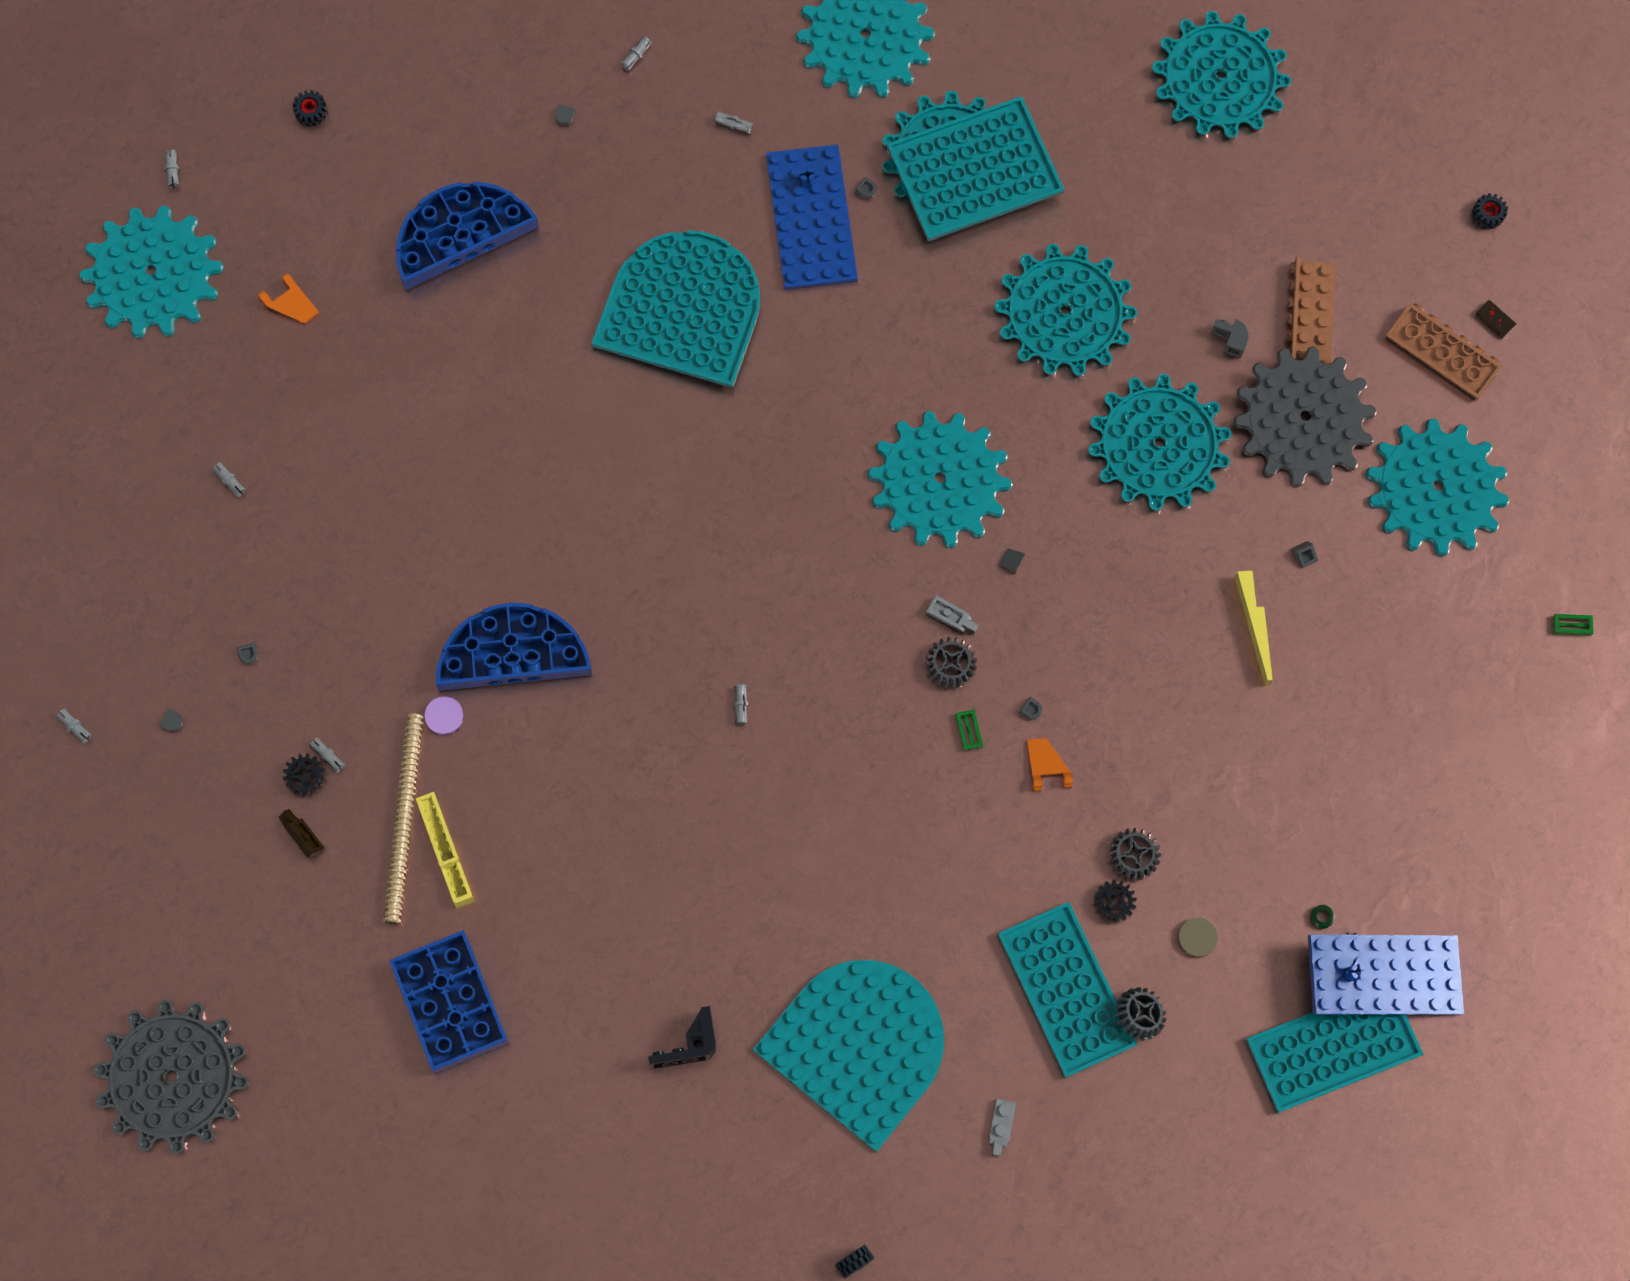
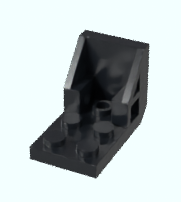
[648,1006,716,1070]

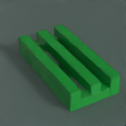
[1553,614,1594,636]
[955,709,983,751]

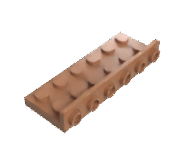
[1287,256,1335,364]
[1386,303,1502,400]

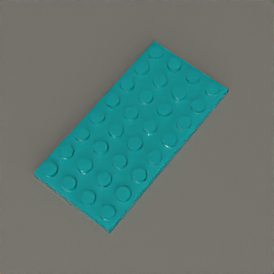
[997,902,1137,1078]
[1246,1012,1424,1113]

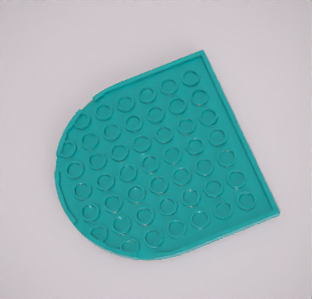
[591,230,760,388]
[753,960,944,1152]

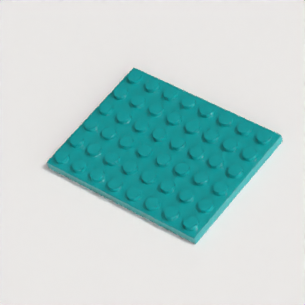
[887,96,1064,242]

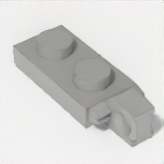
[926,595,978,634]
[989,1099,1016,1157]

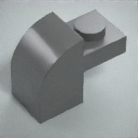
[1211,319,1248,358]

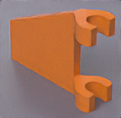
[258,273,319,324]
[1027,738,1073,791]

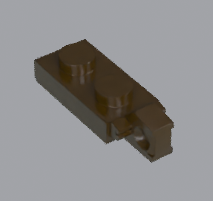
[279,809,324,858]

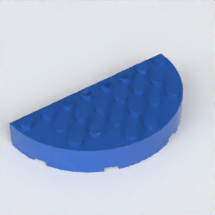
[396,182,539,290]
[436,603,592,691]

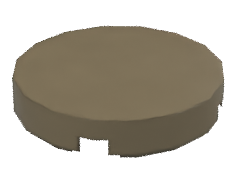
[1178,918,1218,957]

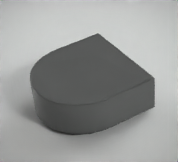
[555,104,576,126]
[855,177,877,199]
[237,642,259,665]
[1019,696,1042,720]
[159,709,183,732]

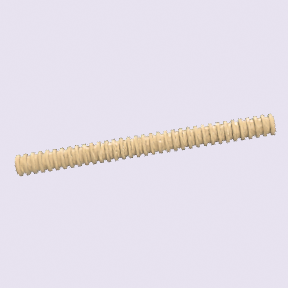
[383,713,424,924]

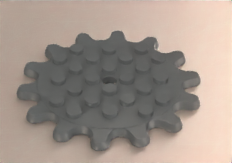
[1233,346,1377,487]
[93,999,248,1154]

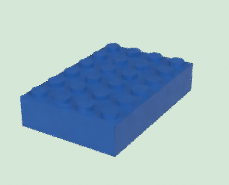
[389,930,509,1074]

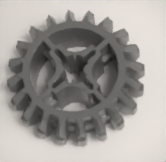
[925,637,977,689]
[1108,828,1161,881]
[1114,987,1167,1041]

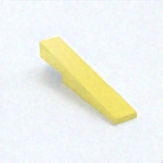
[1235,571,1273,685]
[415,792,475,909]

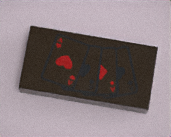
[1476,300,1517,338]

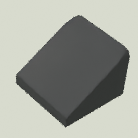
[1291,541,1318,568]
[999,548,1026,573]

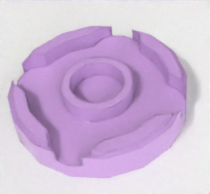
[424,696,464,735]

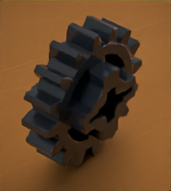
[283,753,326,796]
[1094,879,1137,923]

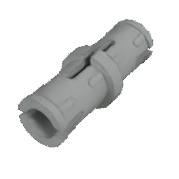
[621,36,652,70]
[715,111,753,134]
[164,150,179,188]
[212,462,246,497]
[733,684,748,725]
[56,708,92,744]
[309,738,345,773]

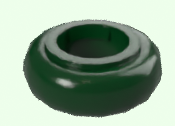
[1310,905,1335,929]

